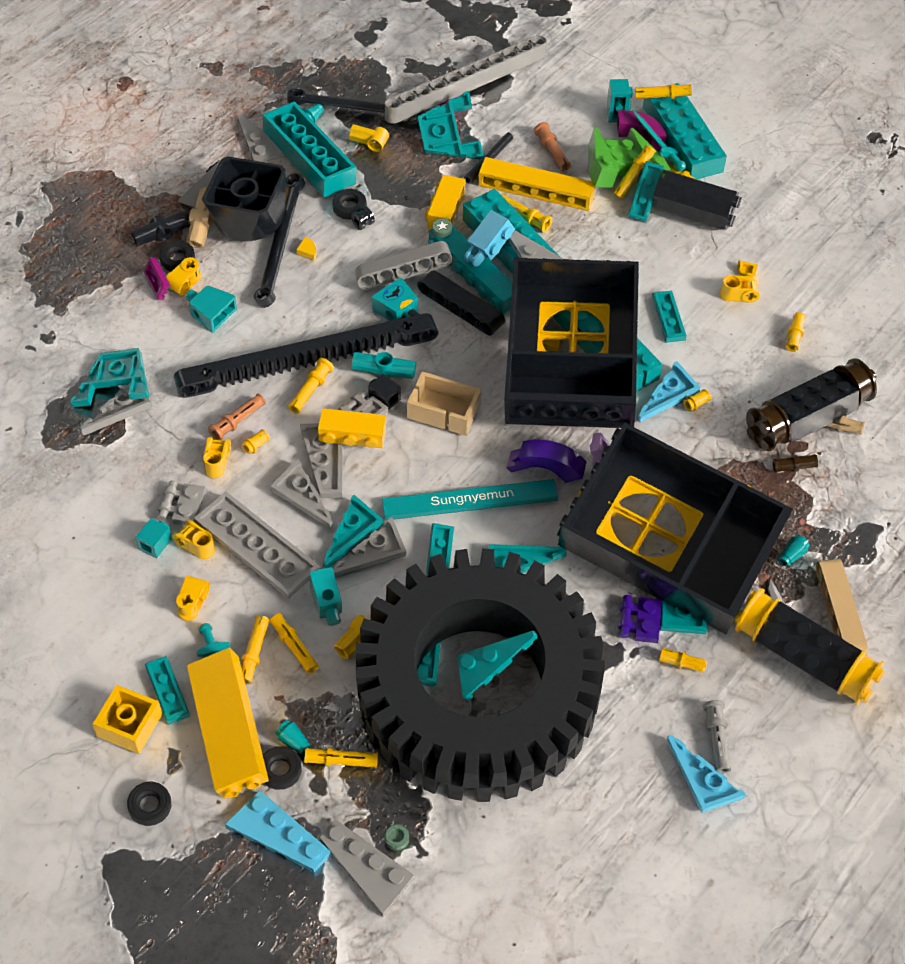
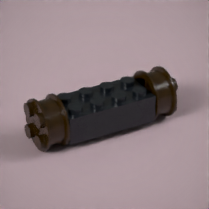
[746,358,877,451]

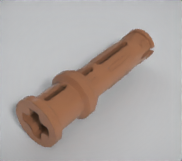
[534,122,571,171]
[208,393,266,440]

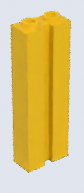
[187,647,269,799]

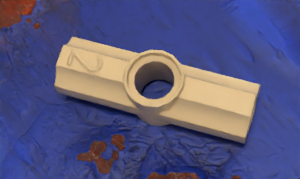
[186,187,214,248]

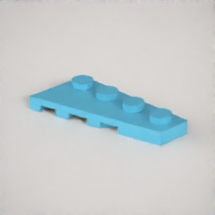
[225,790,331,873]

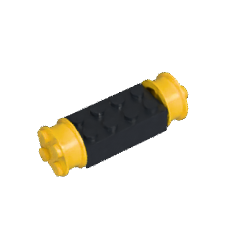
[734,588,885,706]

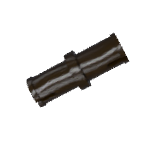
[772,454,818,473]

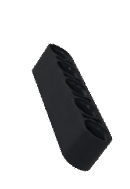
[417,270,506,336]

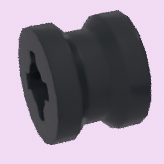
[351,206,375,230]

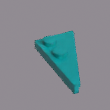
[323,495,383,568]
[489,544,567,573]

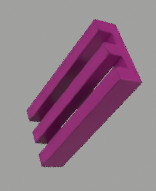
[144,258,170,300]

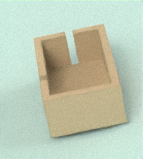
[407,372,482,436]

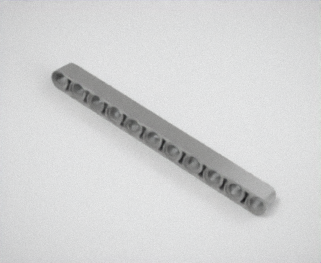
[385,35,547,123]

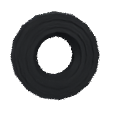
[332,189,367,220]
[159,240,195,272]
[263,746,302,790]
[127,781,172,826]

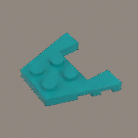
[418,91,484,159]
[70,348,149,408]

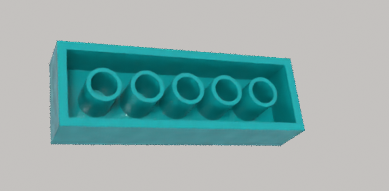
[643,83,727,179]
[263,101,357,198]

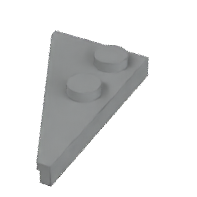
[237,115,286,162]
[507,230,563,259]
[270,459,334,529]

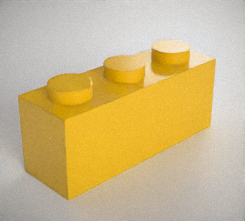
[425,175,465,229]
[318,408,386,449]

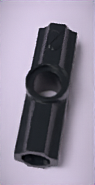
[131,210,190,246]

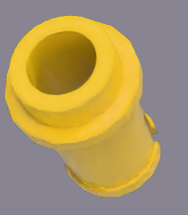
[683,389,711,411]
[242,429,270,454]

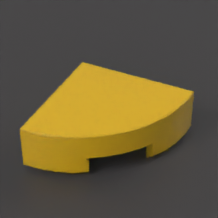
[297,237,316,260]
[737,260,758,283]

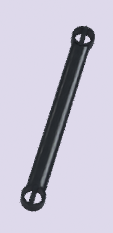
[287,89,431,117]
[253,172,305,308]

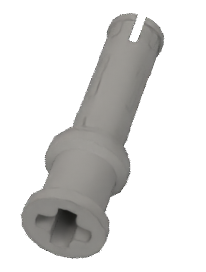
[703,700,731,774]

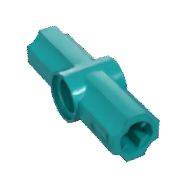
[352,352,416,379]

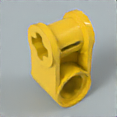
[166,257,201,296]
[719,275,760,303]
[203,437,231,478]
[172,520,215,559]
[176,576,210,621]

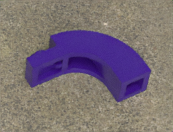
[506,439,587,483]

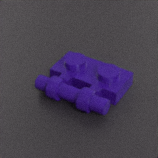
[618,595,662,644]

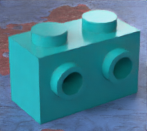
[606,79,633,123]

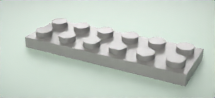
[194,491,320,599]

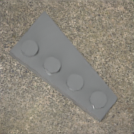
[300,423,343,498]
[320,819,414,917]

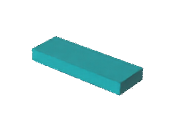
[628,161,665,223]
[652,290,687,343]
[145,656,190,725]

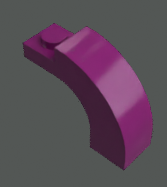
[617,110,667,152]

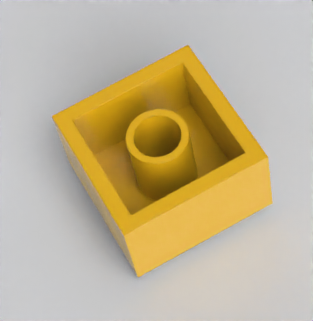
[93,684,162,754]

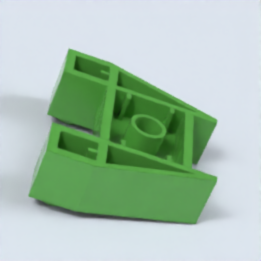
[588,127,671,187]

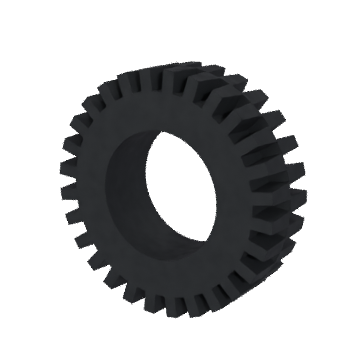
[355,548,605,802]

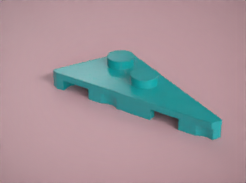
[457,631,537,700]

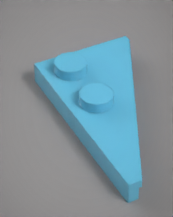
[637,361,701,423]
[666,735,746,813]

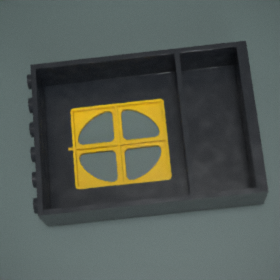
[504,258,639,428]
[557,422,793,634]

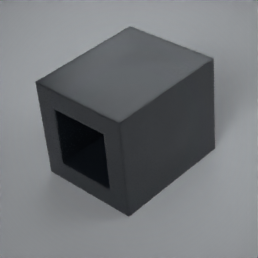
[368,373,401,410]

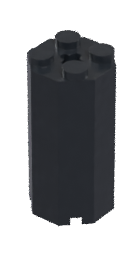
[652,169,742,230]

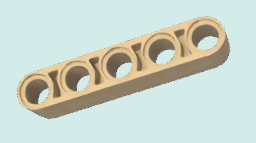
[816,559,868,655]

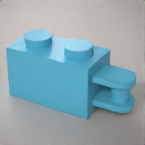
[464,210,515,267]

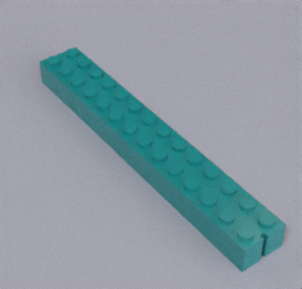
[463,189,662,392]

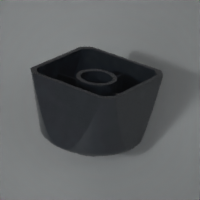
[202,156,286,242]

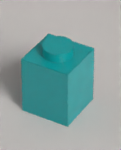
[135,518,172,559]

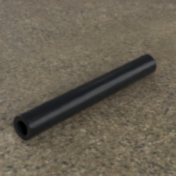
[464,132,513,184]

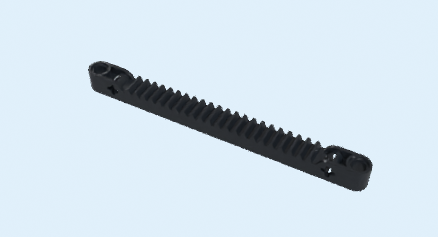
[173,313,439,398]

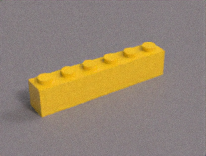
[479,157,595,211]

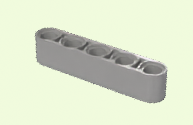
[355,241,452,290]

